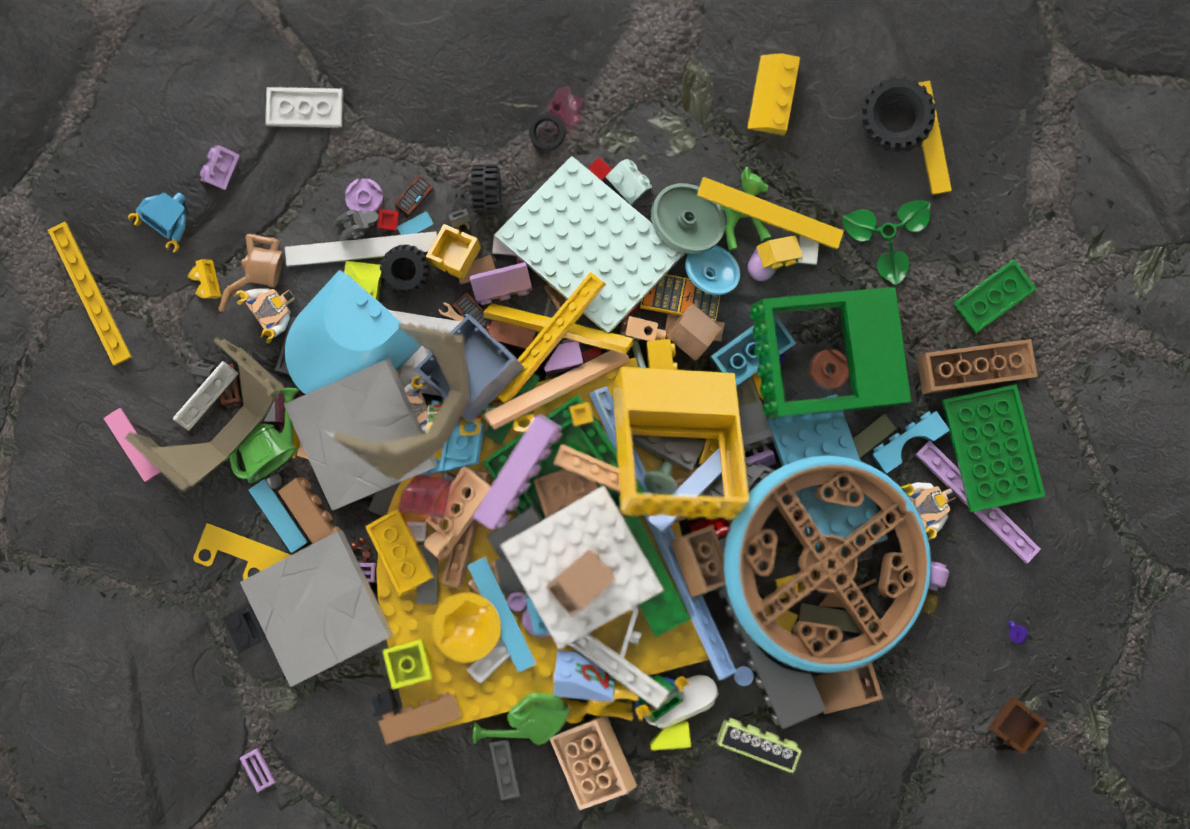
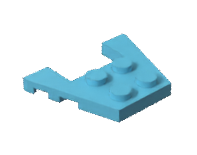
[420,401,485,476]

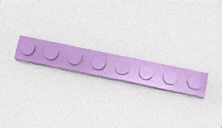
[915,441,1041,563]

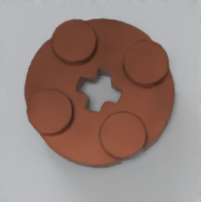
[808,350,849,389]

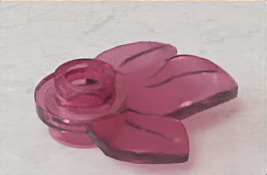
[548,86,584,123]

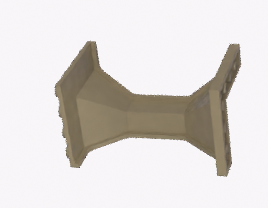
[333,323,470,480]
[125,338,283,492]

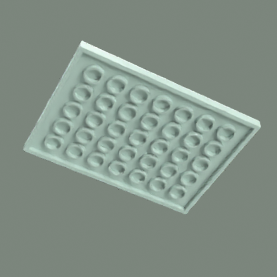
[494,156,685,333]

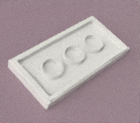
[266,87,343,127]

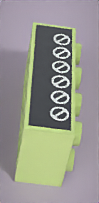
[716,718,801,773]

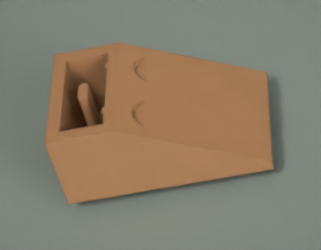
[812,662,883,714]

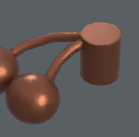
[350,537,371,563]

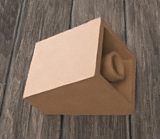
[545,549,615,617]

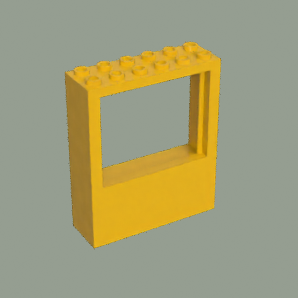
[612,367,749,519]

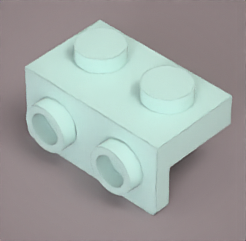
[606,159,652,205]

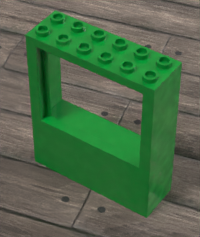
[750,287,911,420]

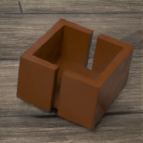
[987,697,1047,754]

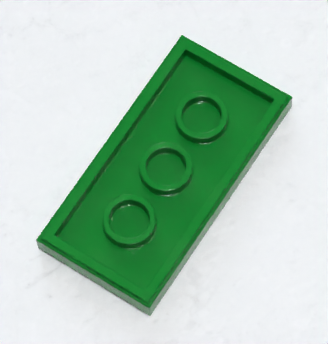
[952,259,1037,334]

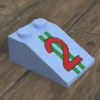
[553,650,615,702]

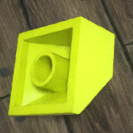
[344,261,382,302]
[650,720,691,750]

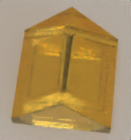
[921,592,938,614]

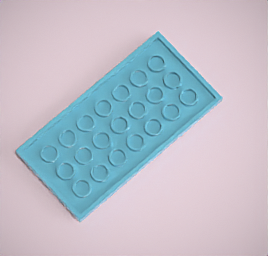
[765,394,888,555]

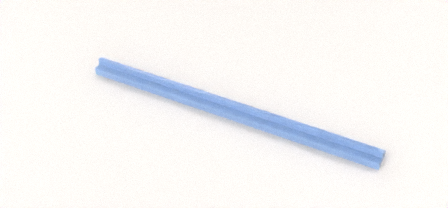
[589,386,736,680]

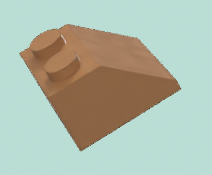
[666,303,721,361]

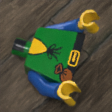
[635,675,690,723]

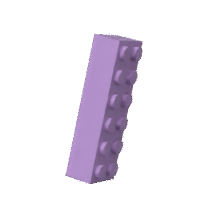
[473,415,562,530]

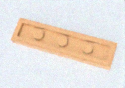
[553,445,620,492]

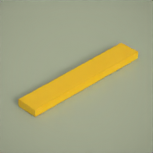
[915,81,952,195]

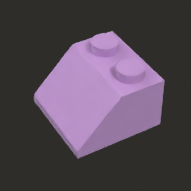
[545,339,583,376]

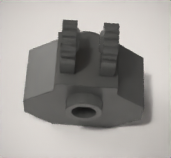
[333,210,379,241]

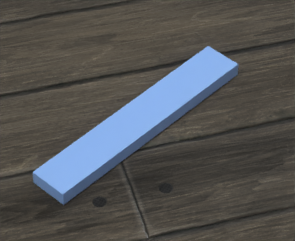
[647,448,722,534]

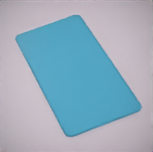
[397,212,433,235]

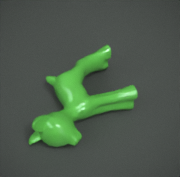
[720,167,772,252]

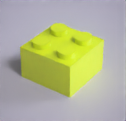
[383,639,433,689]

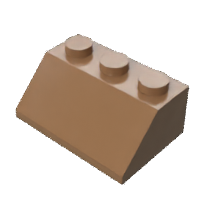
[671,525,726,597]

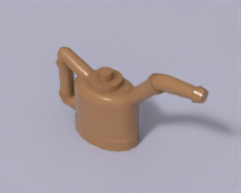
[218,234,283,312]

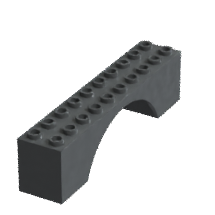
[716,536,826,729]

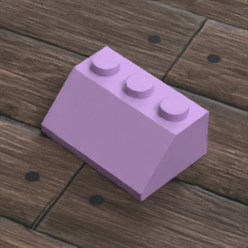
[469,262,532,306]

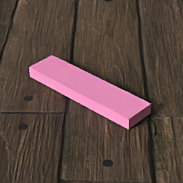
[104,408,161,482]

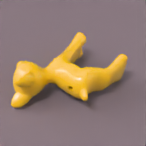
[561,682,638,724]

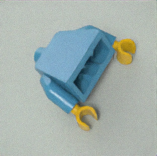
[128,192,187,252]

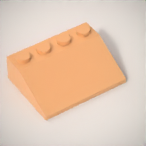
[550,716,637,810]

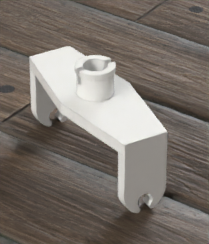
[620,605,641,658]

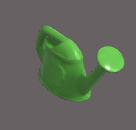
[230,388,300,483]
[473,693,569,745]

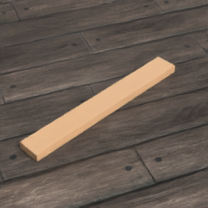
[484,350,629,429]

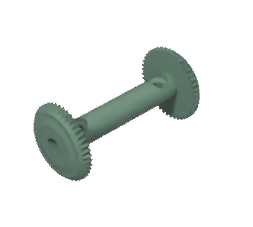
[644,460,677,495]

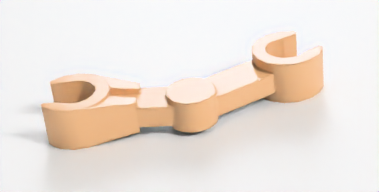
[439,303,464,321]

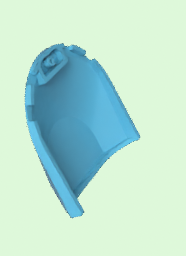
[285,270,422,395]

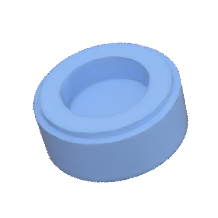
[734,666,754,686]

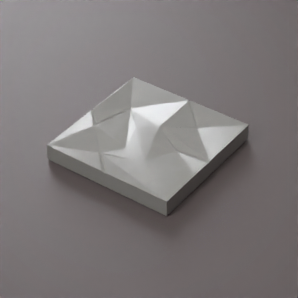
[284,358,438,510]
[240,530,393,687]

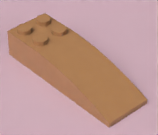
[916,339,1038,394]

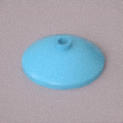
[685,245,740,295]

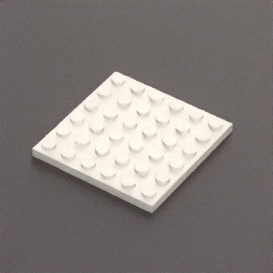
[501,486,663,649]

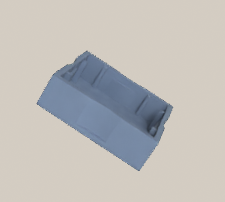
[415,314,524,423]

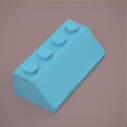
[709,313,796,386]

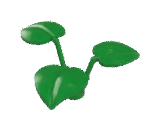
[842,200,931,285]

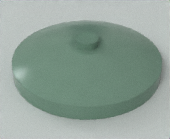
[651,183,725,254]

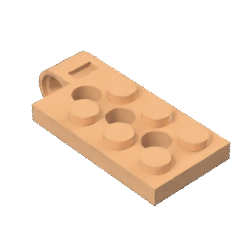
[425,466,491,560]

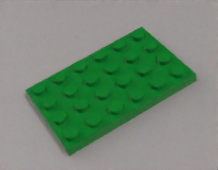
[942,384,1045,513]

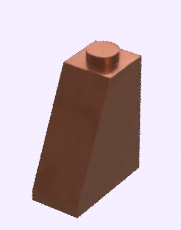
[485,320,537,352]

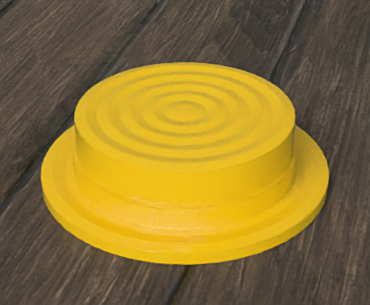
[432,593,501,662]

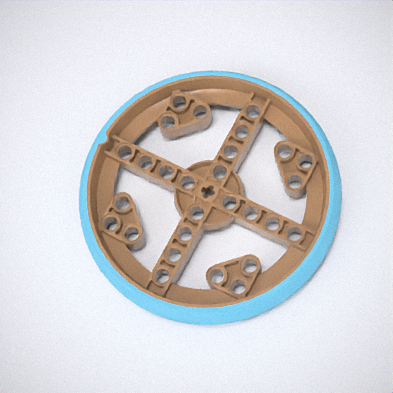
[724,456,931,672]

